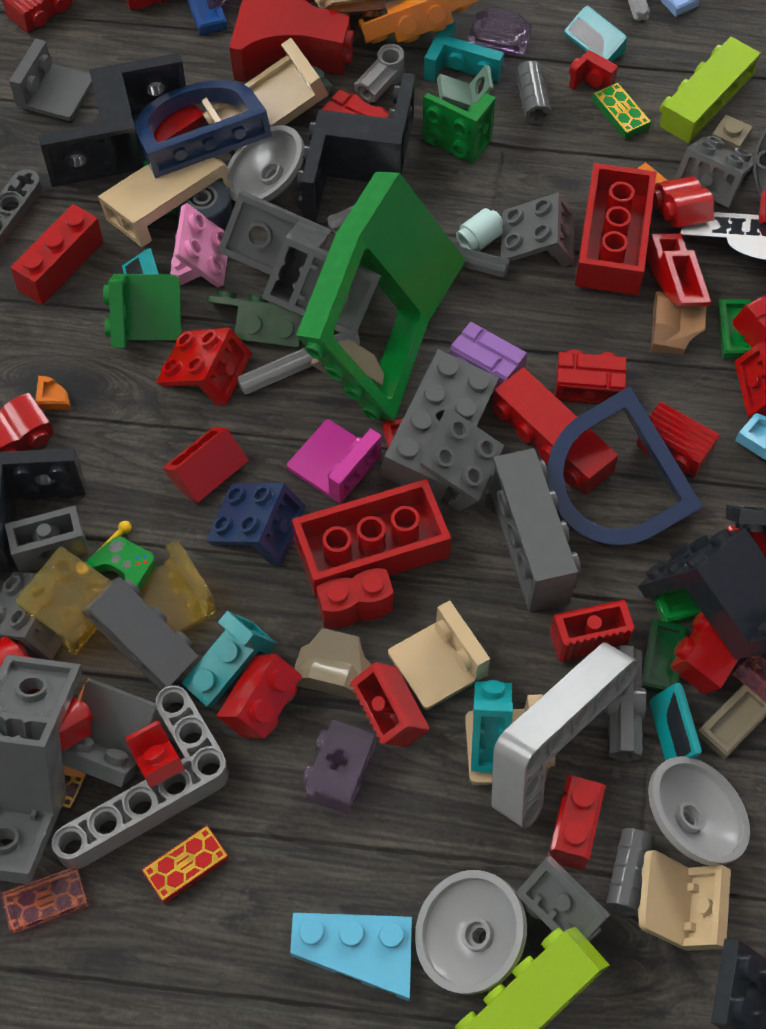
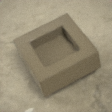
[712,114,753,150]

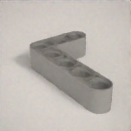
[491,643,639,829]
[52,685,229,870]

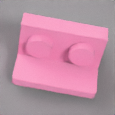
[170,203,228,288]

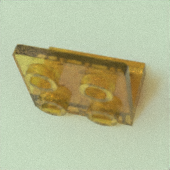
[140,540,217,633]
[16,547,111,656]

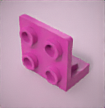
[287,419,382,504]

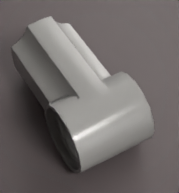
[354,44,405,104]

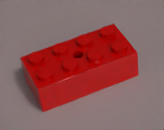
[575,163,657,295]
[292,479,451,599]

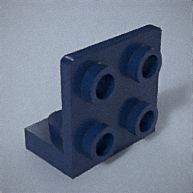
[207,482,306,565]

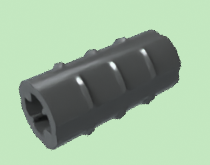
[516,61,552,124]
[606,828,655,916]

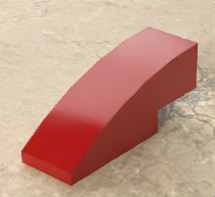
[646,234,711,307]

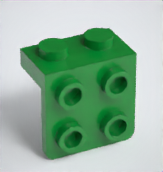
[103,274,182,348]

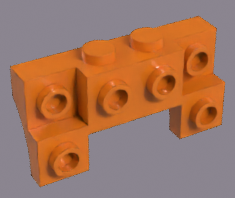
[358,0,479,44]

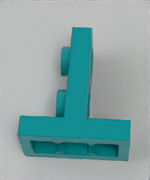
[424,19,504,82]
[182,611,278,708]
[471,680,513,773]

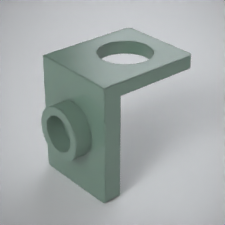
[437,65,493,109]

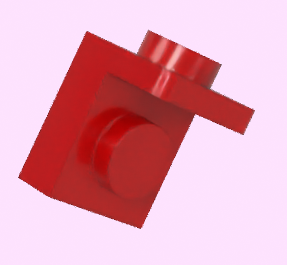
[568,50,618,90]
[125,721,185,788]

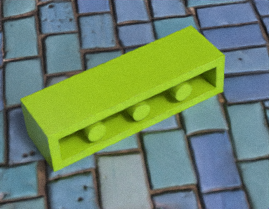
[659,37,761,144]
[455,926,610,1029]

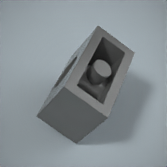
[5,505,90,573]

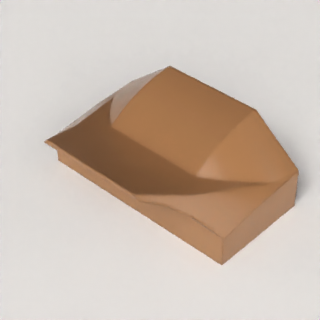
[651,291,706,355]

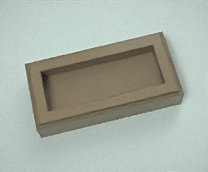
[697,683,766,760]

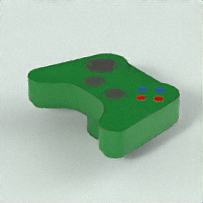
[86,536,157,590]

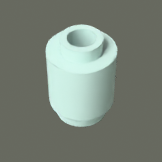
[456,208,503,251]

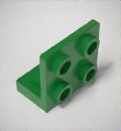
[422,93,496,164]

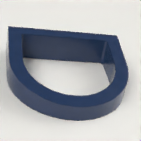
[134,80,272,178]
[547,386,703,546]

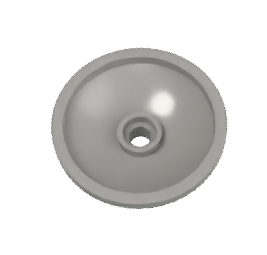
[227,125,305,203]
[648,756,750,866]
[415,870,527,995]

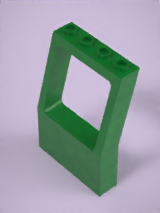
[296,172,466,421]

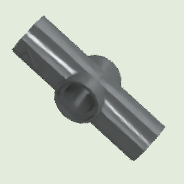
[604,645,646,762]

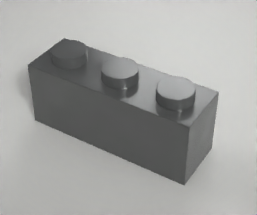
[81,577,198,689]

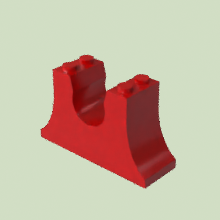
[229,0,354,82]

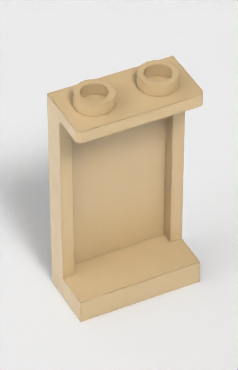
[202,38,329,152]
[98,157,230,247]

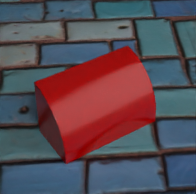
[162,427,249,503]

